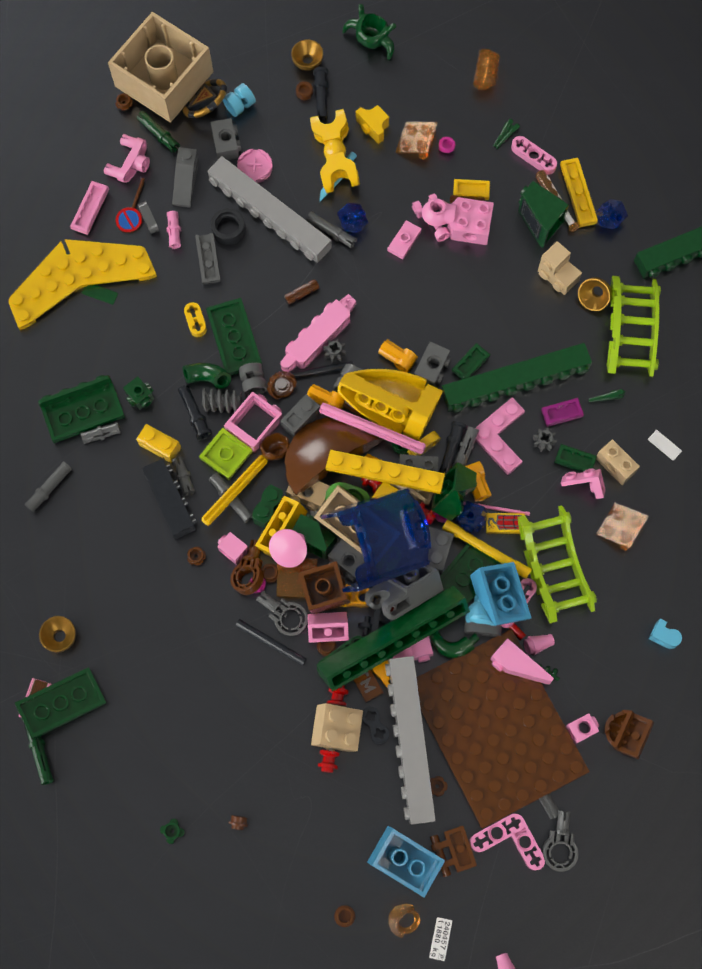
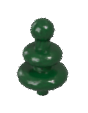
[538,664,560,681]

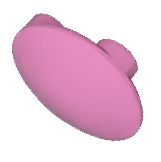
[269,529,307,567]

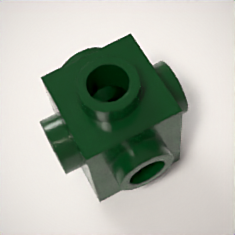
[123,376,154,410]

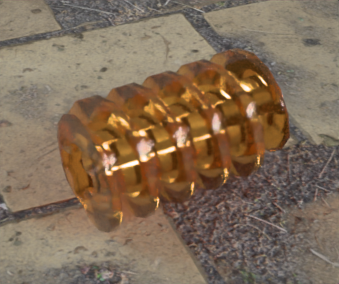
[473,49,500,90]

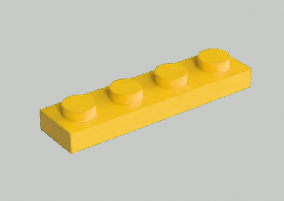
[560,158,598,228]

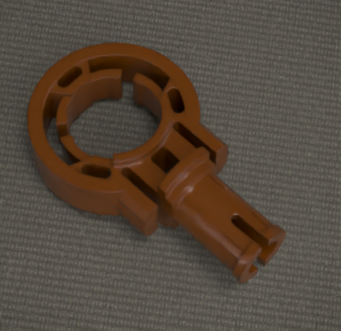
[230,540,264,595]

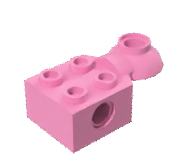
[422,197,494,245]

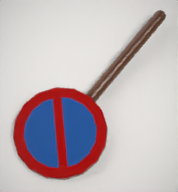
[115,178,145,233]

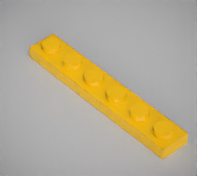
[326,450,445,494]

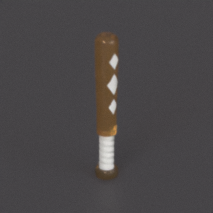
[535,170,580,232]

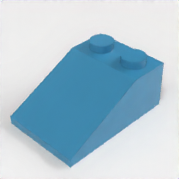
[470,562,531,626]
[367,826,445,898]

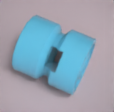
[223,83,256,117]

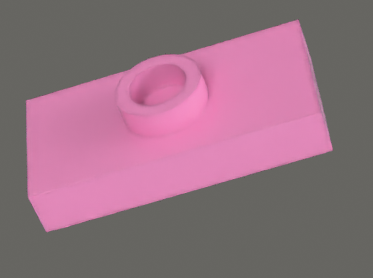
[387,220,422,259]

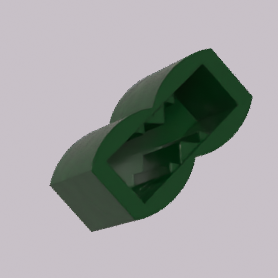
[252,484,284,529]

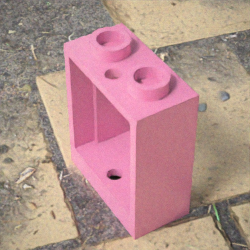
[224,391,283,453]

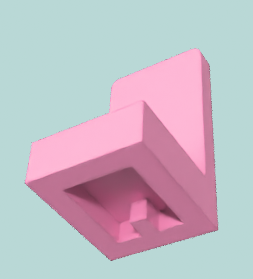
[561,469,606,499]

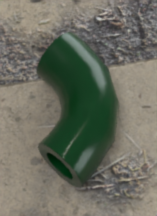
[182,363,231,389]

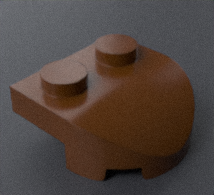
[605,710,654,760]

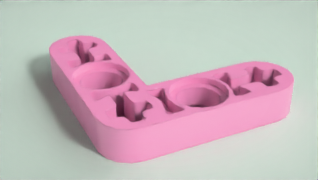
[469,814,545,871]

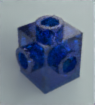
[595,199,628,229]
[337,203,369,233]
[457,501,487,534]

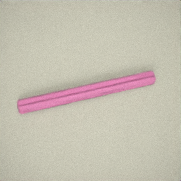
[319,403,426,454]

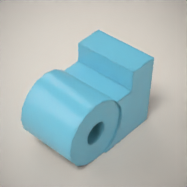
[649,619,682,649]

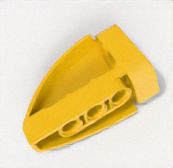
[337,369,443,441]

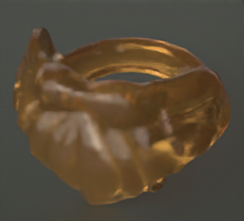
[388,904,420,938]

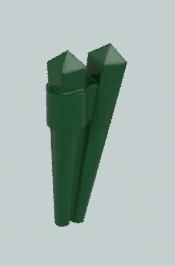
[493,119,520,149]
[589,389,626,402]

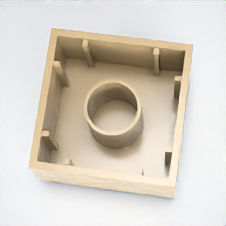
[108,12,213,123]

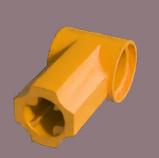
[378,339,418,373]
[307,384,346,409]
[466,461,491,502]

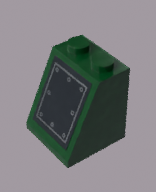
[518,181,569,248]

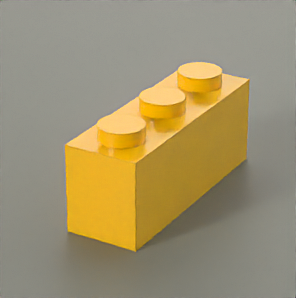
[255,496,308,557]

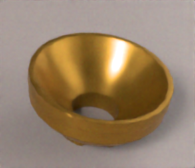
[291,39,323,70]
[578,277,612,311]
[39,616,76,652]

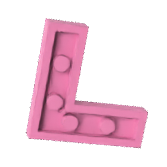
[475,397,525,475]

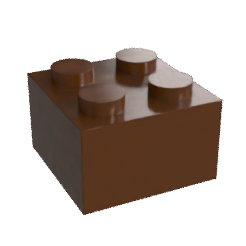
[299,561,351,614]

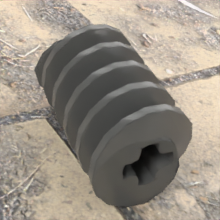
[202,388,242,413]

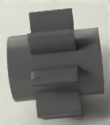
[323,339,346,363]
[533,428,557,452]

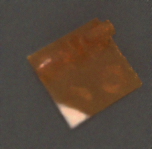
[396,122,437,159]
[596,503,649,551]
[277,558,317,598]

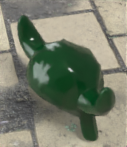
[342,4,396,60]

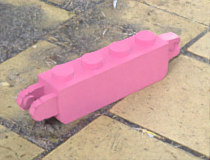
[280,294,356,372]

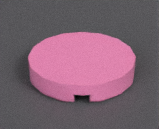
[237,149,273,183]

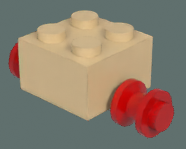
[311,685,363,773]

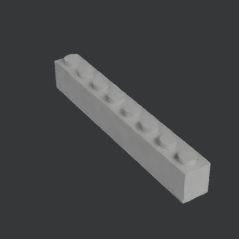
[208,156,332,263]
[385,656,435,824]

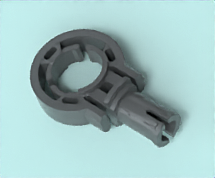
[256,590,308,636]
[542,810,578,872]

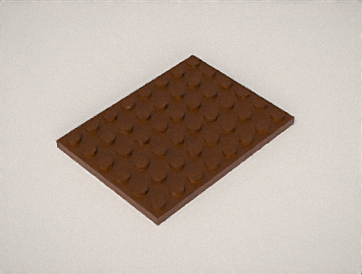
[416,629,590,829]

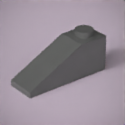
[172,147,199,208]

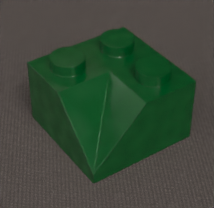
[432,462,477,521]
[293,514,337,560]

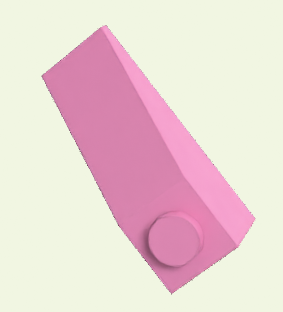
[490,638,554,684]

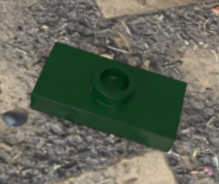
[452,343,491,379]
[554,444,597,472]

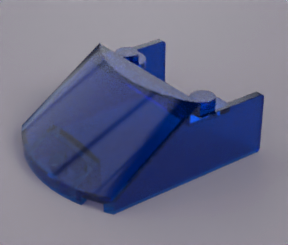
[320,488,431,592]

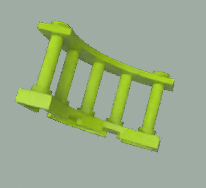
[606,276,661,377]
[517,505,597,623]

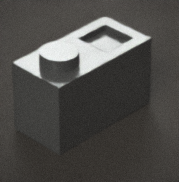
[280,394,321,437]

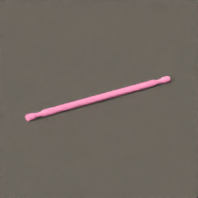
[463,501,530,516]

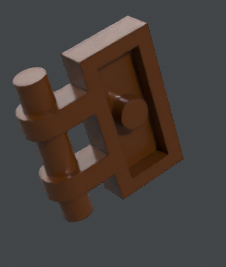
[430,826,477,877]

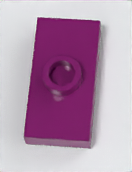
[541,398,584,427]

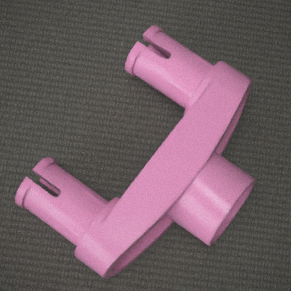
[104,134,150,183]

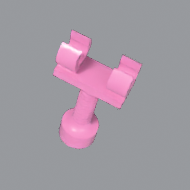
[412,193,450,242]

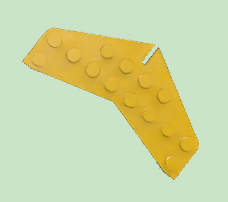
[9,239,157,330]

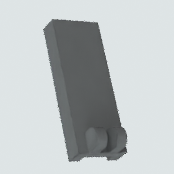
[195,233,221,285]

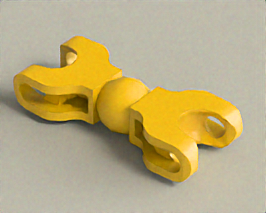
[310,109,360,194]

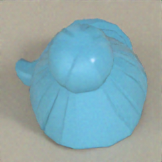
[465,595,495,626]

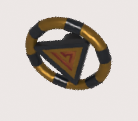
[182,79,227,118]

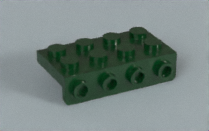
[38,375,125,443]

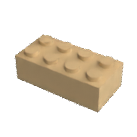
[314,485,400,565]

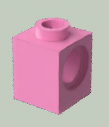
[217,532,249,565]
[565,713,599,745]

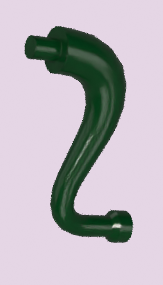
[408,611,480,658]

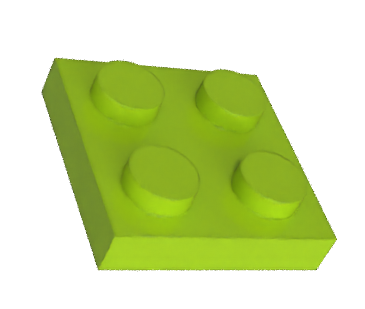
[199,428,253,480]

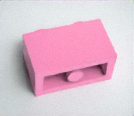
[307,612,349,643]

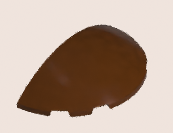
[285,417,384,495]

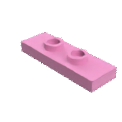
[70,181,109,235]

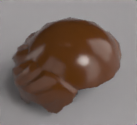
[267,371,297,399]
[260,432,290,460]

